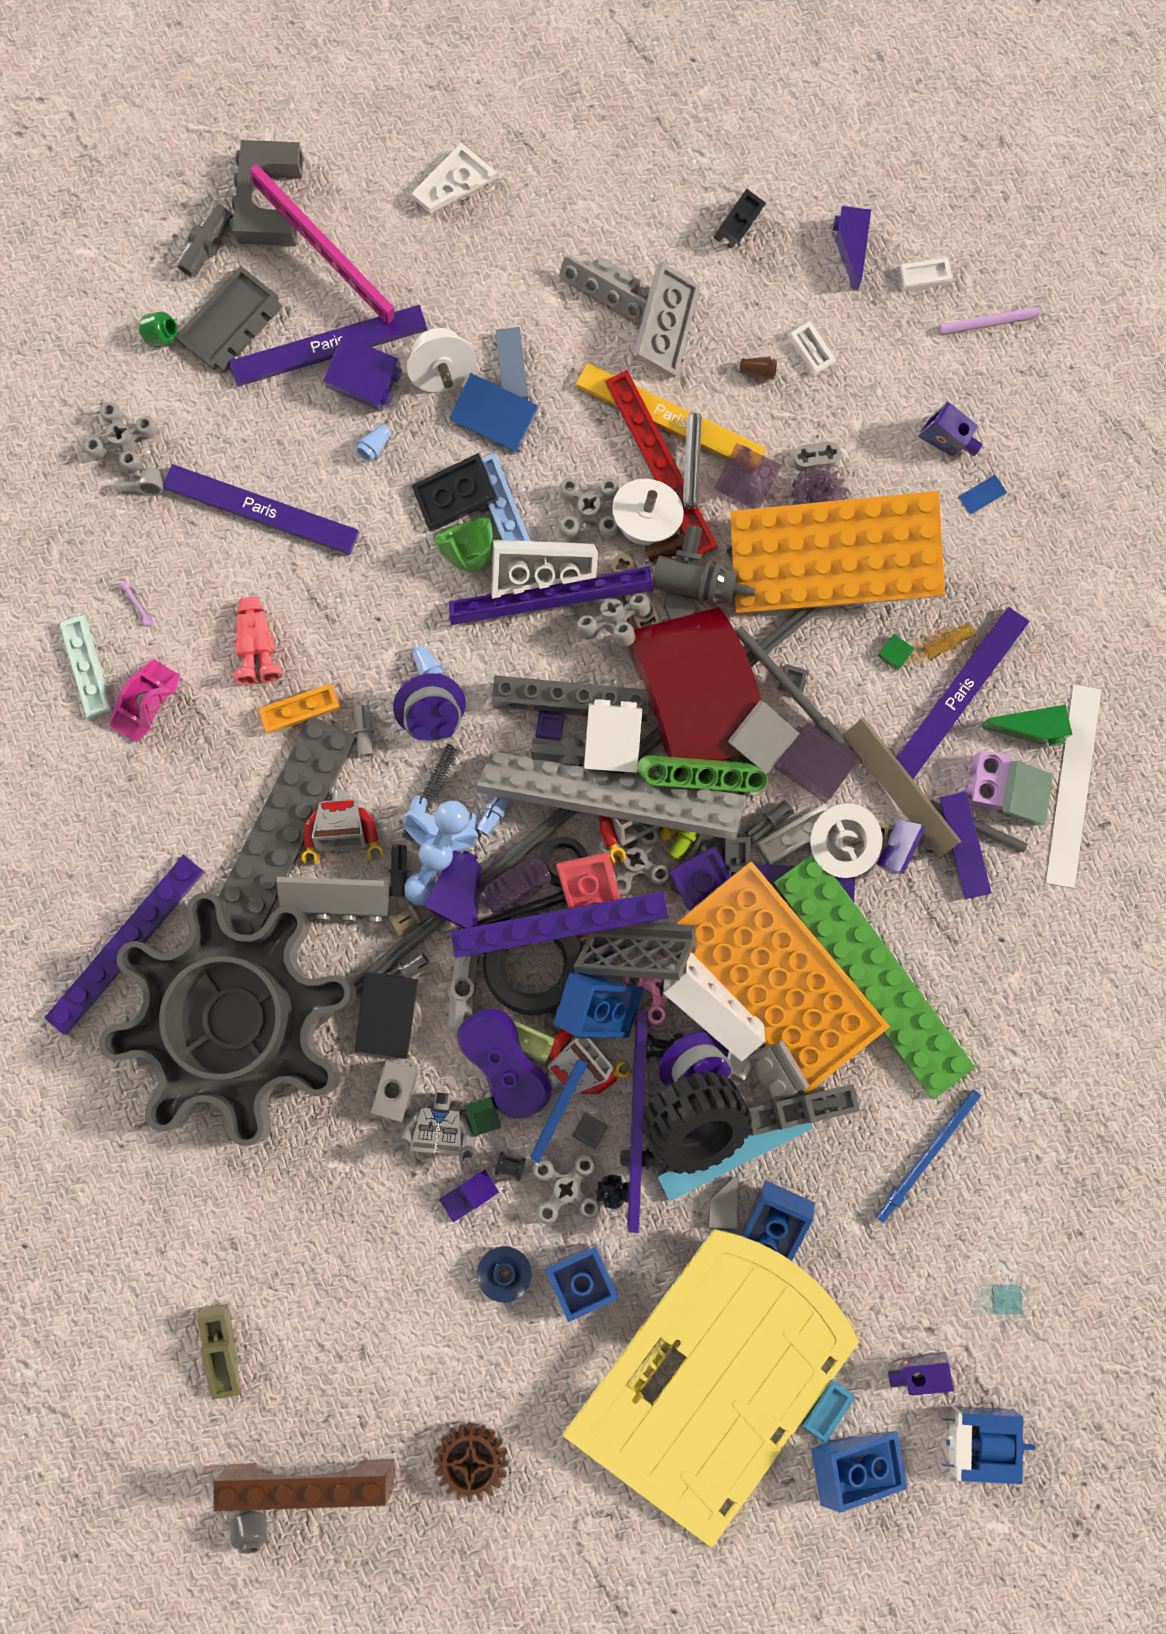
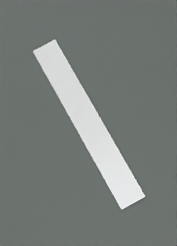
[1046,685,1102,888]

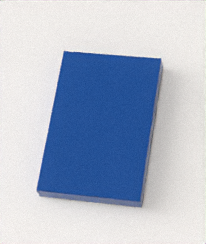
[449,373,538,453]

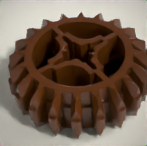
[433,1422,509,1502]

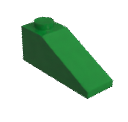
[983,704,1073,747]

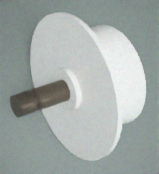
[407,328,477,392]
[612,479,683,545]

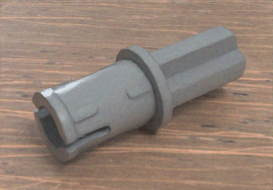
[353,705,375,757]

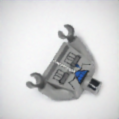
[392,1092,476,1167]

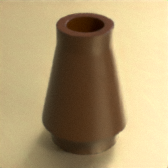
[739,356,777,382]
[645,533,683,562]

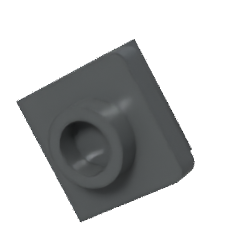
[722,835,751,875]

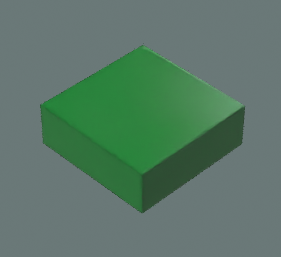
[877,634,914,670]

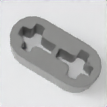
[792,442,841,471]

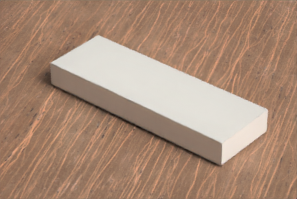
[756,804,827,865]

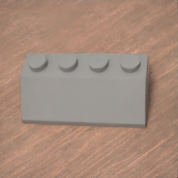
[277,877,391,922]

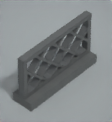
[574,922,698,980]

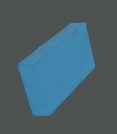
[801,1379,856,1444]

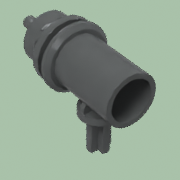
[653,525,756,606]

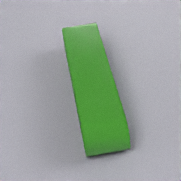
[637,755,768,792]

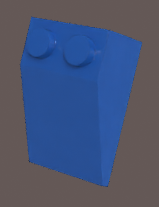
[553,973,645,1038]
[740,1180,815,1261]
[811,1431,907,1513]

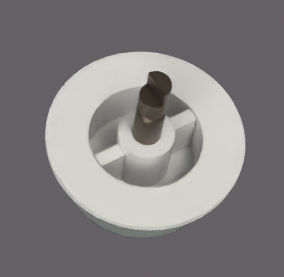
[810,803,882,878]

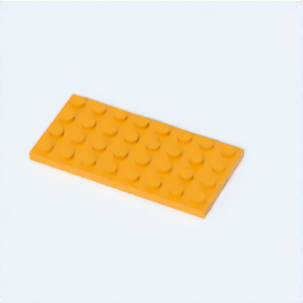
[730,491,945,614]
[675,861,890,1094]

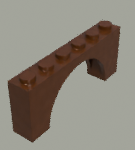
[213,1459,394,1511]

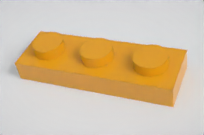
[258,683,341,734]

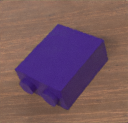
[323,335,402,411]

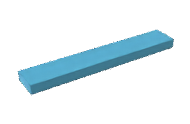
[657,1123,813,1201]

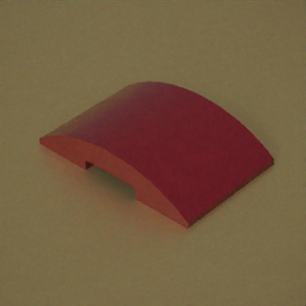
[628,607,762,775]

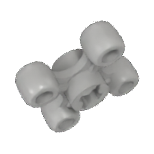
[84,402,158,473]
[559,478,619,538]
[577,593,650,647]
[599,829,670,897]
[532,1154,600,1224]

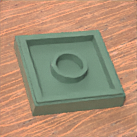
[1003,761,1053,825]

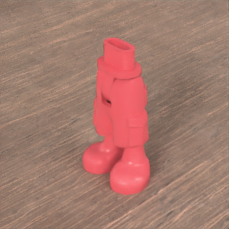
[233,597,282,685]

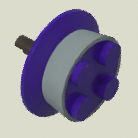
[393,673,466,743]
[659,1031,732,1086]

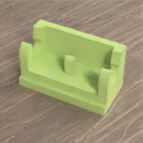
[513,1021,554,1064]

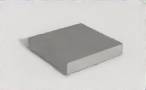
[727,701,800,774]

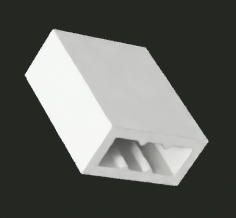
[584,699,642,773]

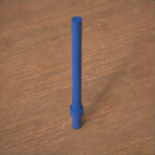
[875,1089,981,1224]

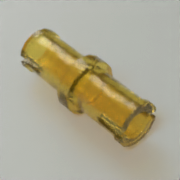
[922,621,976,661]

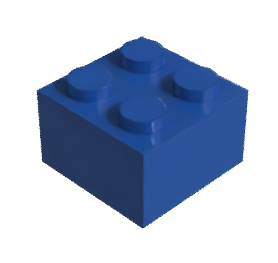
[546,1243,619,1322]

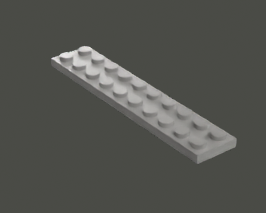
[476,751,747,840]

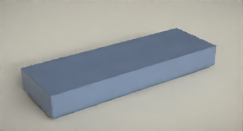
[495,327,528,400]

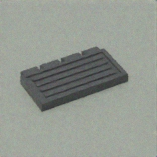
[175,266,283,372]

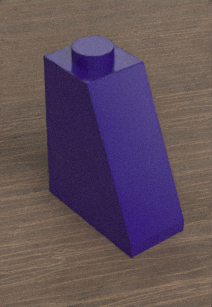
[423,850,482,929]

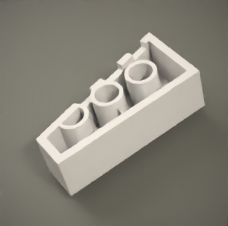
[491,540,598,598]
[664,953,765,1061]

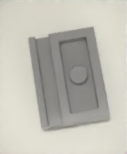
[747,1039,809,1102]

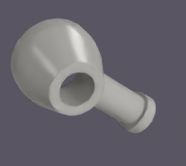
[115,467,163,496]

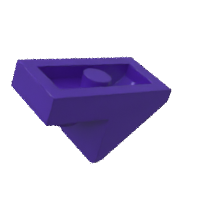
[439,1169,499,1223]

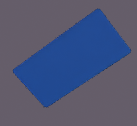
[959,475,1007,514]

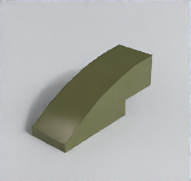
[197,1304,240,1400]

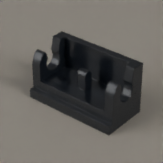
[713,188,766,248]

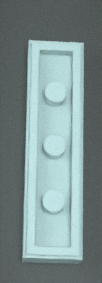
[59,615,113,719]

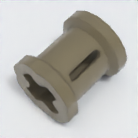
[388,902,422,936]

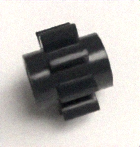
[596,1174,629,1209]

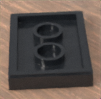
[411,453,499,532]
[354,972,419,1059]

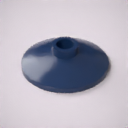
[477,1246,532,1303]

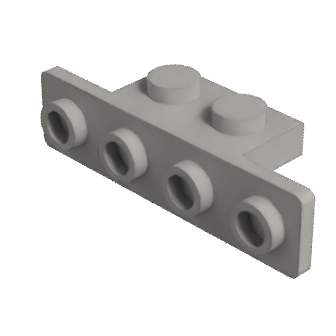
[559,255,647,325]

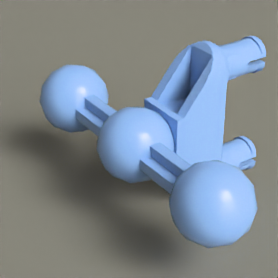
[403,796,478,906]

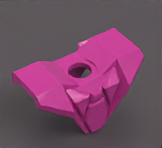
[109,659,181,742]

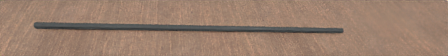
[314,607,824,1031]

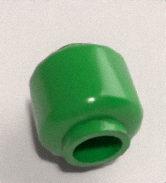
[139,311,178,347]

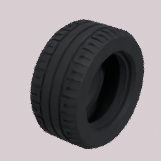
[482,912,583,1015]

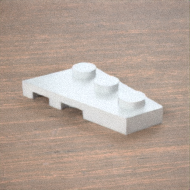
[411,143,498,214]

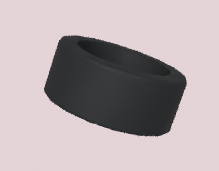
[539,837,588,888]

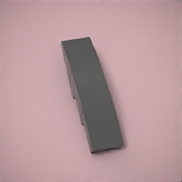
[749,1084,860,1136]

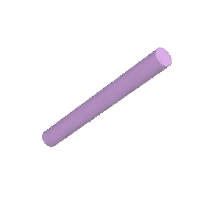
[939,307,1039,335]

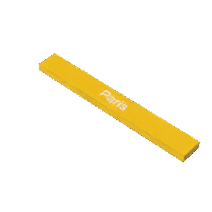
[576,363,766,473]

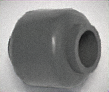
[230,1510,267,1554]

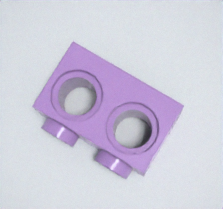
[965,750,1012,811]

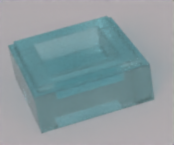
[992,1285,1023,1314]

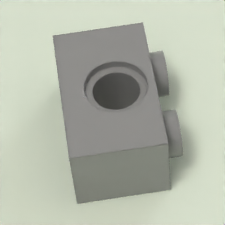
[369,1060,420,1122]

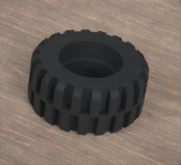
[642,1072,752,1174]

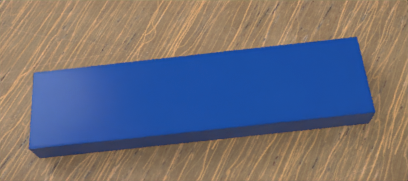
[530,1059,588,1163]

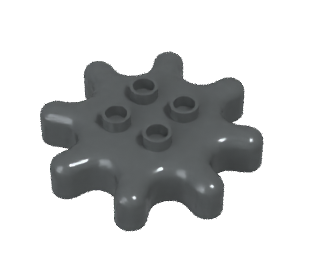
[99,893,356,1146]

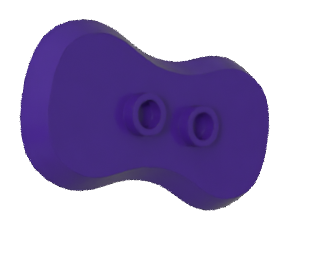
[457,1009,552,1119]

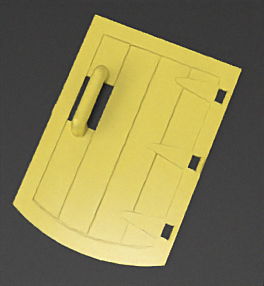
[563,1229,859,1548]

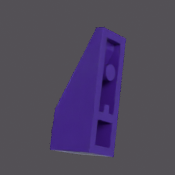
[832,206,871,290]

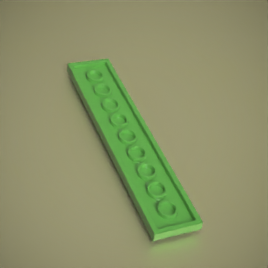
[772,854,976,1099]

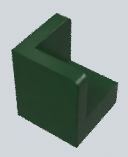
[465,1097,501,1137]

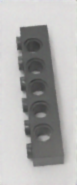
[492,675,649,722]

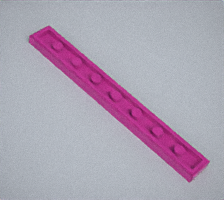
[250,164,394,324]

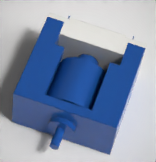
[941,1406,1035,1484]

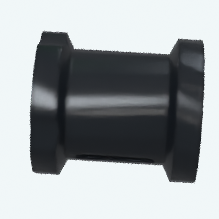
[646,1035,675,1059]
[494,1151,526,1181]

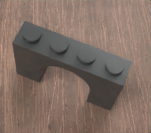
[230,140,304,246]

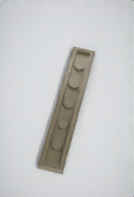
[843,718,962,858]

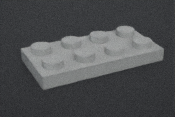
[633,262,700,378]

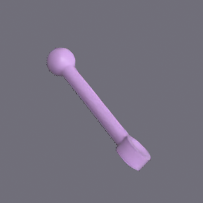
[119,581,154,626]

